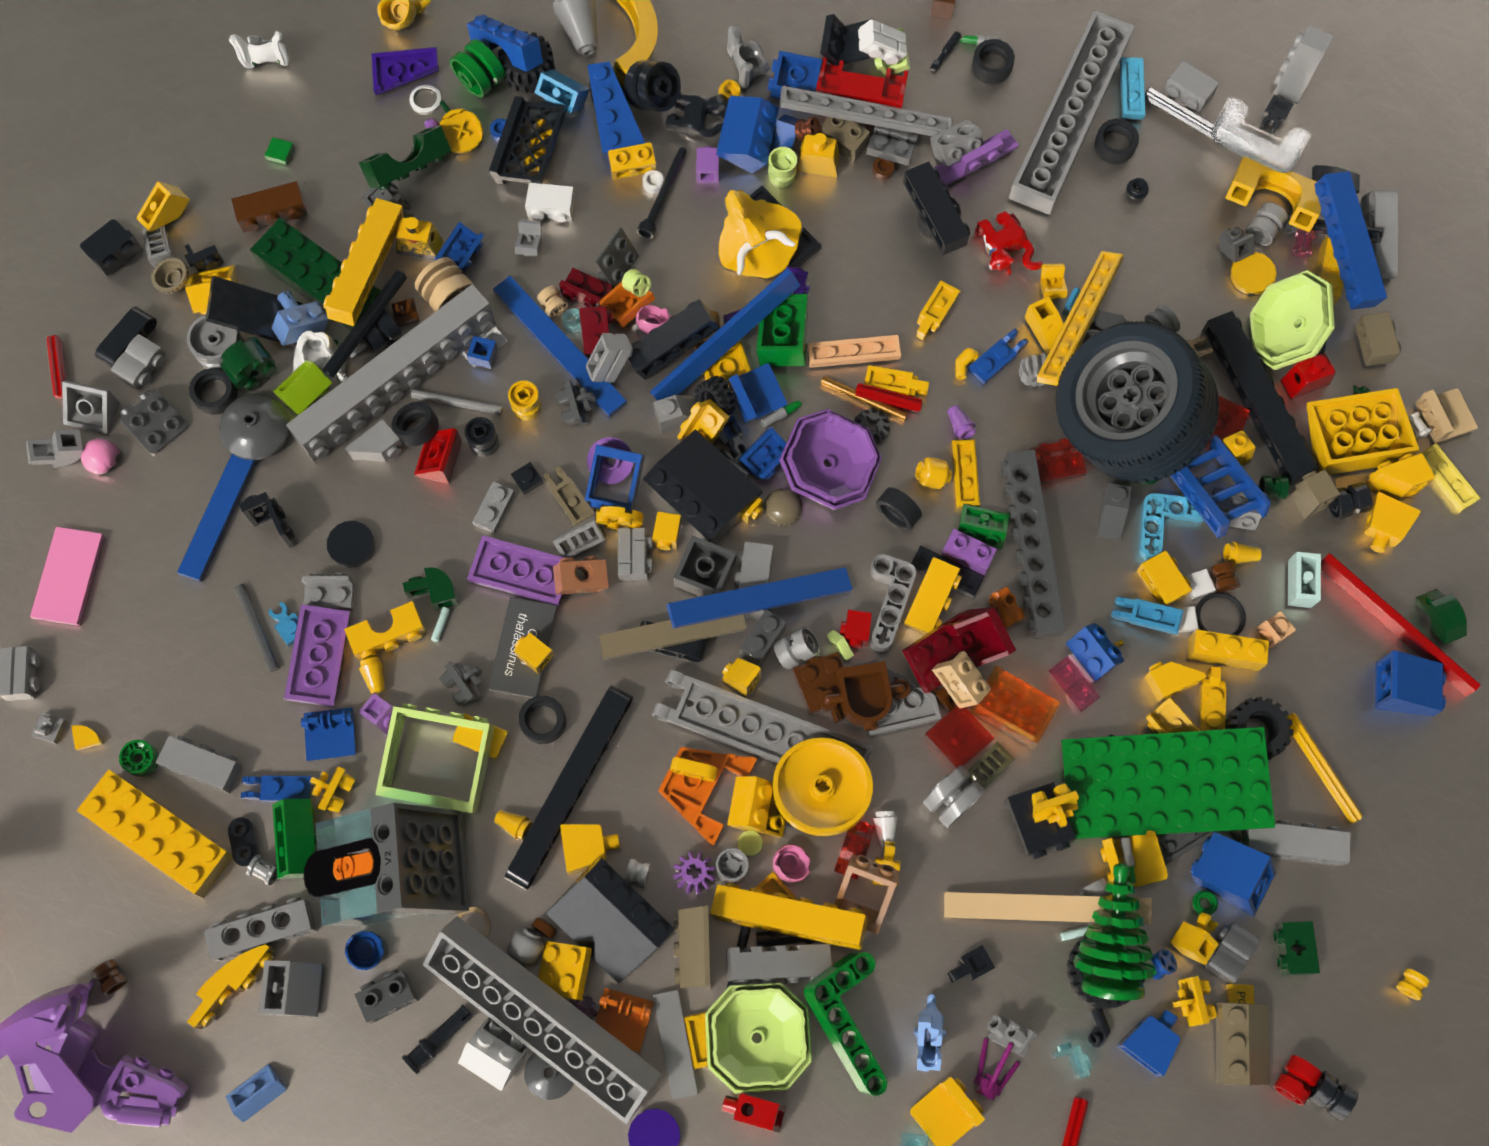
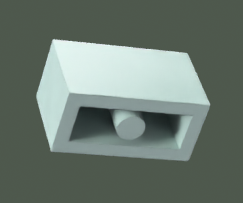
[1288,552,1321,608]

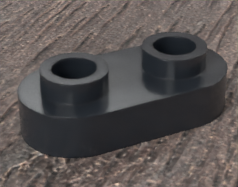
[228,817,260,868]

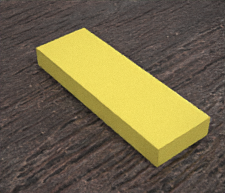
[1419,443,1481,513]

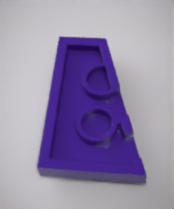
[371,47,439,96]

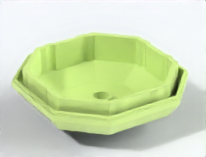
[1250,270,1335,370]
[705,983,812,1093]

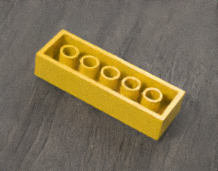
[76,769,233,898]

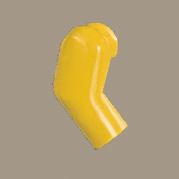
[955,348,979,380]

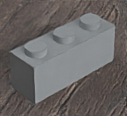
[734,542,773,619]
[156,735,242,794]

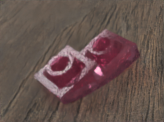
[1049,656,1100,712]

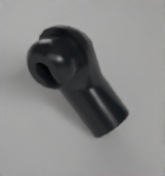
[1088,1008,1110,1048]

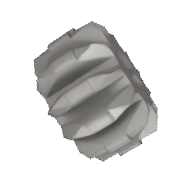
[1019,353,1050,387]

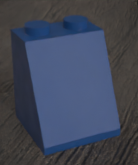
[1375,650,1446,716]
[1191,832,1276,917]

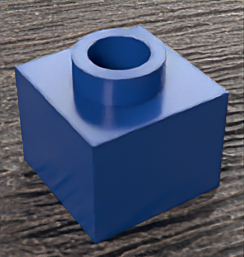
[467,336,498,369]

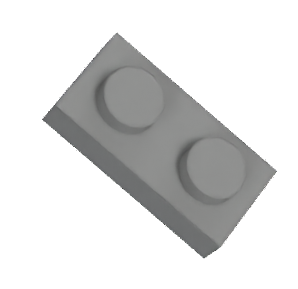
[472,482,515,534]

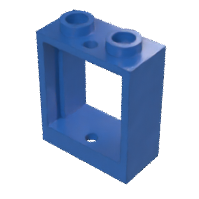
[585,445,645,512]

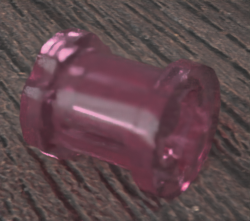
[1292,229,1316,258]

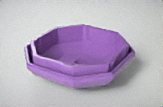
[779,409,882,510]

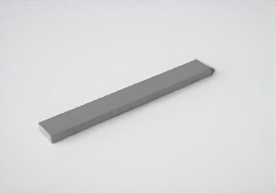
[780,86,952,136]

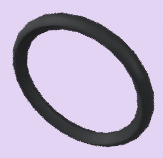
[1196,592,1246,636]

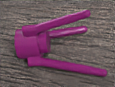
[973,1038,1020,1101]

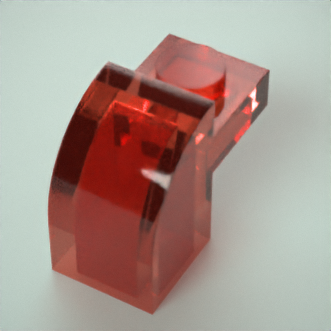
[834,821,875,880]

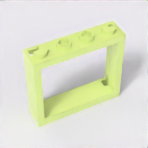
[375,703,495,813]

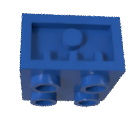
[727,363,787,424]

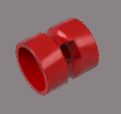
[1273,1055,1322,1106]

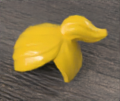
[377,0,431,31]

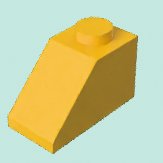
[136,181,190,232]
[722,658,761,698]
[1144,661,1207,703]

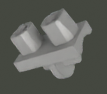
[987,1015,1037,1057]

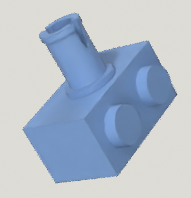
[272,291,329,346]

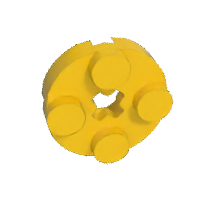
[595,506,644,530]

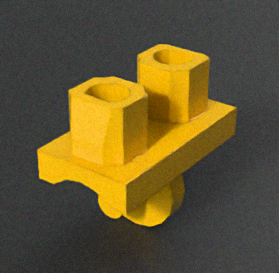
[309,766,355,813]
[1031,783,1079,828]
[1172,976,1217,1027]

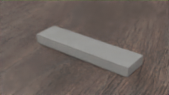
[653,990,698,1100]

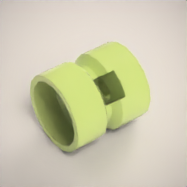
[768,147,797,188]

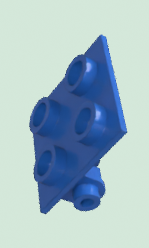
[301,707,356,762]

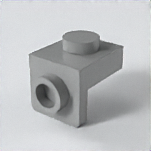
[515,220,542,256]

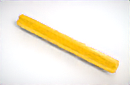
[1286,713,1363,823]

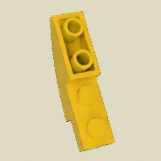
[187,944,276,1029]

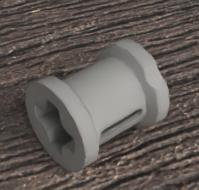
[246,855,277,886]

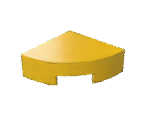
[71,725,103,751]

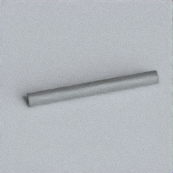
[411,389,503,415]

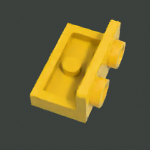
[1146,697,1201,734]

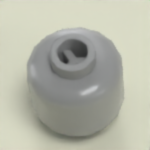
[506,927,544,967]

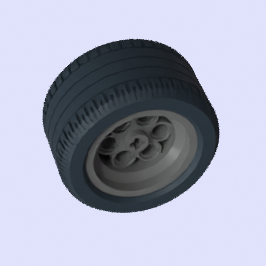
[1055,321,1219,483]

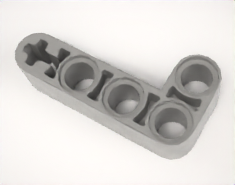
[1360,191,1398,279]
[870,554,916,654]

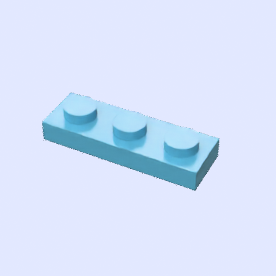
[1120,57,1145,120]

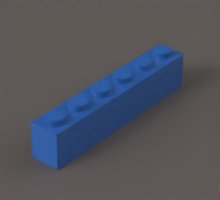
[1314,171,1387,310]

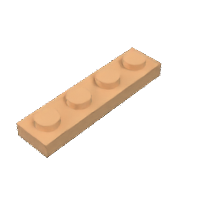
[807,335,901,368]

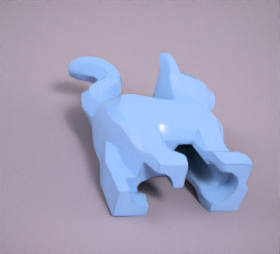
[914,993,946,1072]

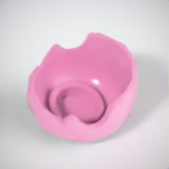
[636,305,671,335]
[81,438,120,474]
[773,844,811,883]

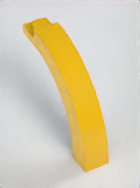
[613,0,658,87]

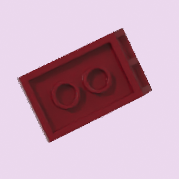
[902,607,1016,693]

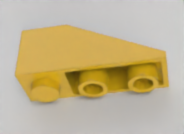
[1024,296,1063,355]

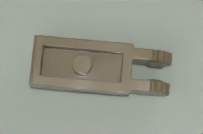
[543,465,596,526]

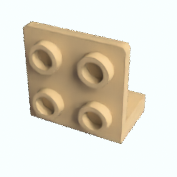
[1415,388,1478,443]

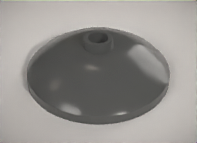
[219,394,290,460]

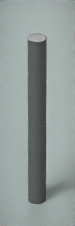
[235,584,279,672]

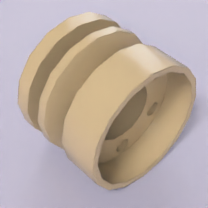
[415,257,477,312]

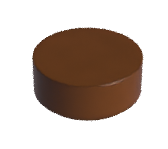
[872,158,895,180]
[531,918,557,940]

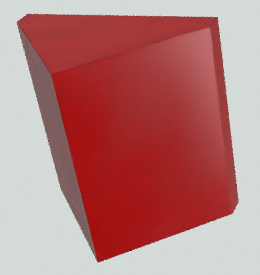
[414,428,462,484]

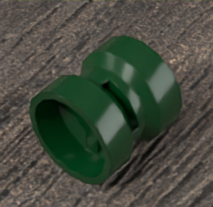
[1259,475,1289,499]

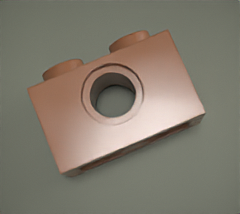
[553,556,609,595]

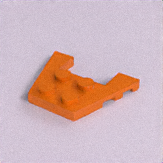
[658,747,757,846]

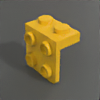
[1100,830,1168,888]
[910,1076,985,1146]

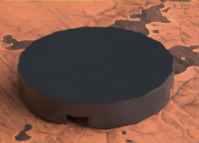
[327,521,375,568]

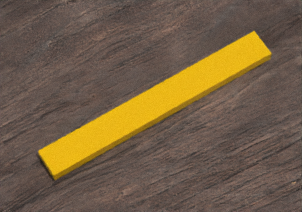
[1037,251,1123,386]

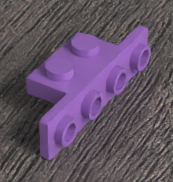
[935,129,1018,186]

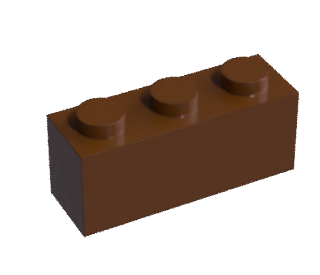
[231,181,308,233]

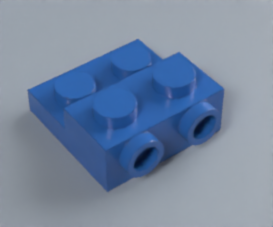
[767,51,822,99]

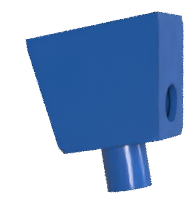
[1117,1009,1180,1077]

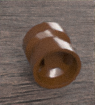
[1211,562,1240,592]
[91,959,128,996]

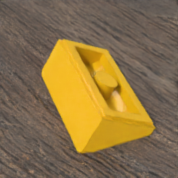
[452,713,509,759]

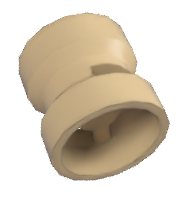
[537,285,568,318]

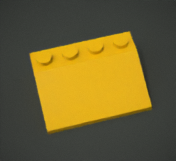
[1306,388,1419,475]

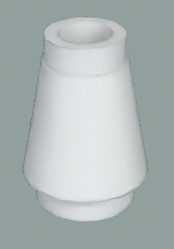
[873,811,898,847]

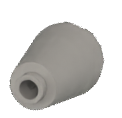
[553,0,598,56]

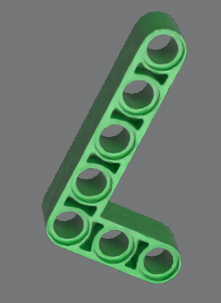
[804,952,887,1096]

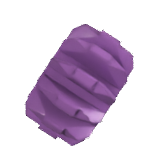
[673,851,716,895]

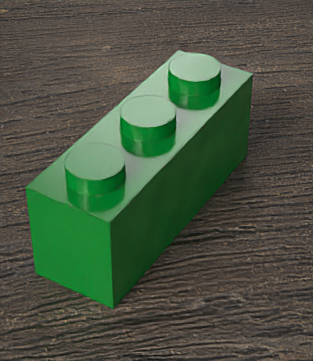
[272,799,318,879]

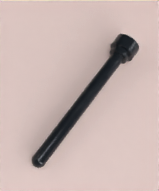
[636,147,687,239]

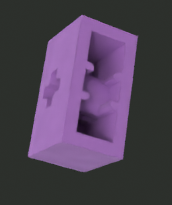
[941,529,997,575]

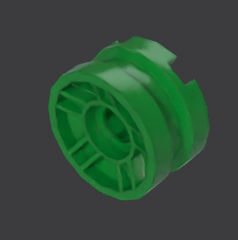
[119,739,159,777]

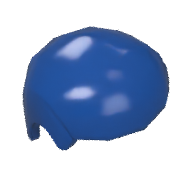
[345,930,384,971]

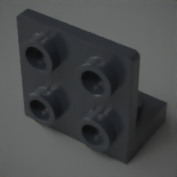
[820,14,874,66]

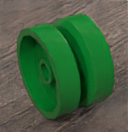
[449,39,506,98]

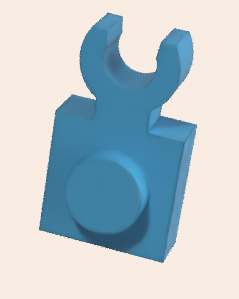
[268,602,298,647]

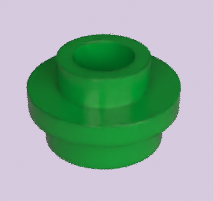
[1192,890,1218,915]

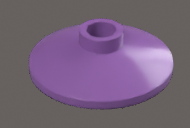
[587,437,634,484]

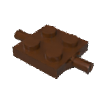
[792,652,844,723]

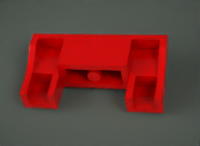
[816,57,909,108]

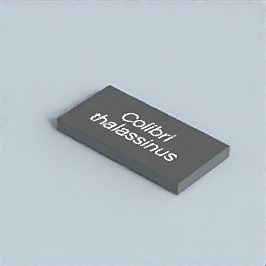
[488,597,558,698]

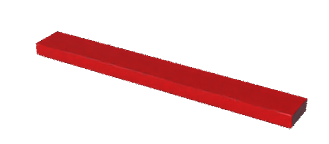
[1321,553,1481,697]

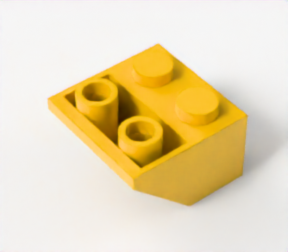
[1365,453,1435,501]
[727,776,786,838]

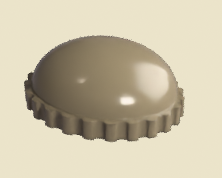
[151,257,189,294]
[763,488,803,526]

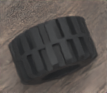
[498,31,555,93]
[1225,697,1293,760]

